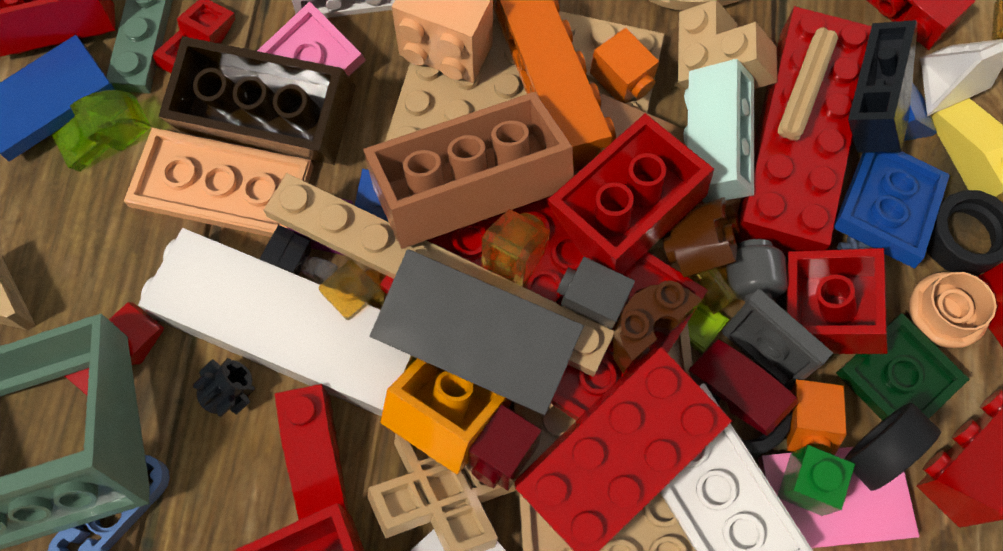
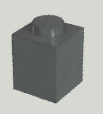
[557,257,635,330]

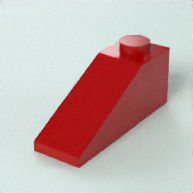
[274,384,349,520]

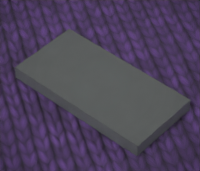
[369,249,584,415]

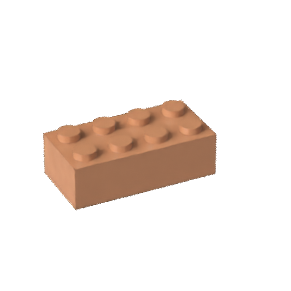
[363,92,574,249]

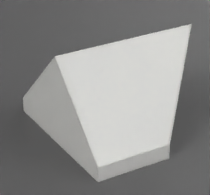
[920,39,1003,116]

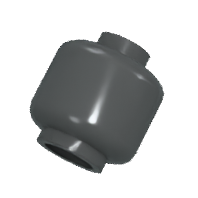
[726,239,788,303]

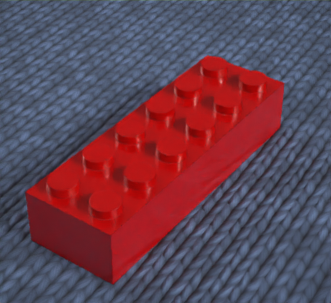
[734,6,872,257]

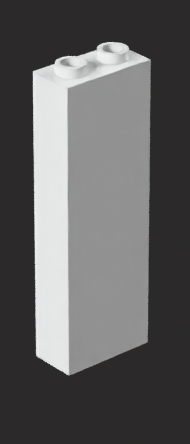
[138,228,417,417]

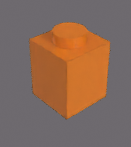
[590,27,659,104]
[787,379,846,455]

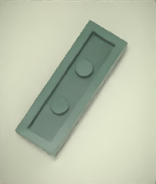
[106,0,173,94]

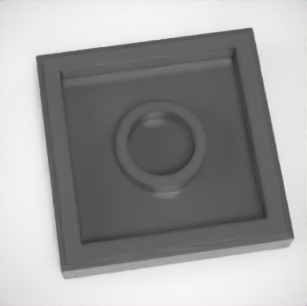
[722,289,833,391]

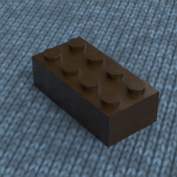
[158,36,356,165]

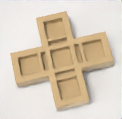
[367,434,516,551]

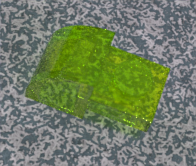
[52,90,151,172]

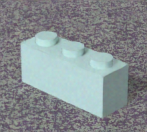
[684,59,754,203]

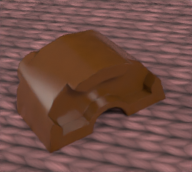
[663,197,740,277]
[612,281,702,374]

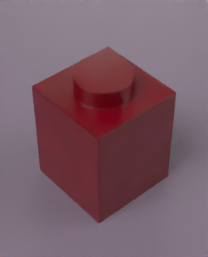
[468,404,542,491]

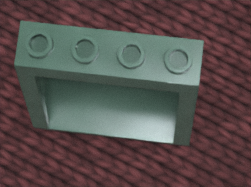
[0,314,149,550]

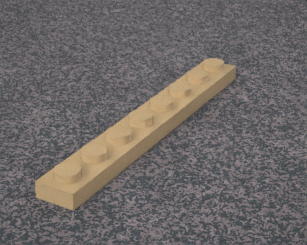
[263,173,615,377]

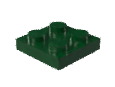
[836,313,970,421]

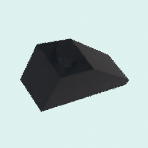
[848,20,918,152]

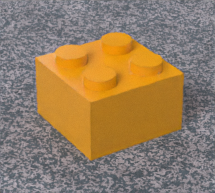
[380,358,512,475]

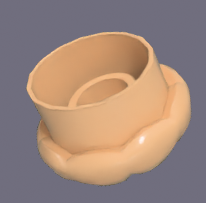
[909,272,997,348]

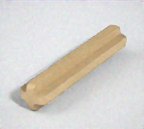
[778,27,838,141]

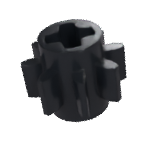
[193,358,255,417]

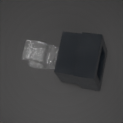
[260,225,338,288]

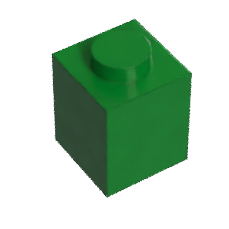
[777,445,855,516]

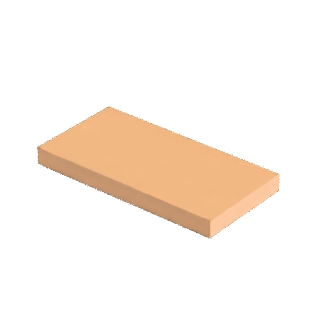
[124,128,314,237]

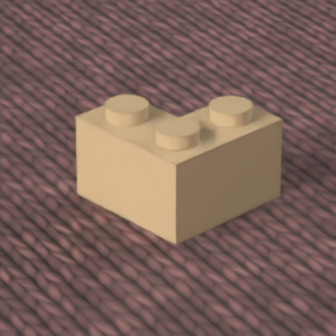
[678,0,777,89]

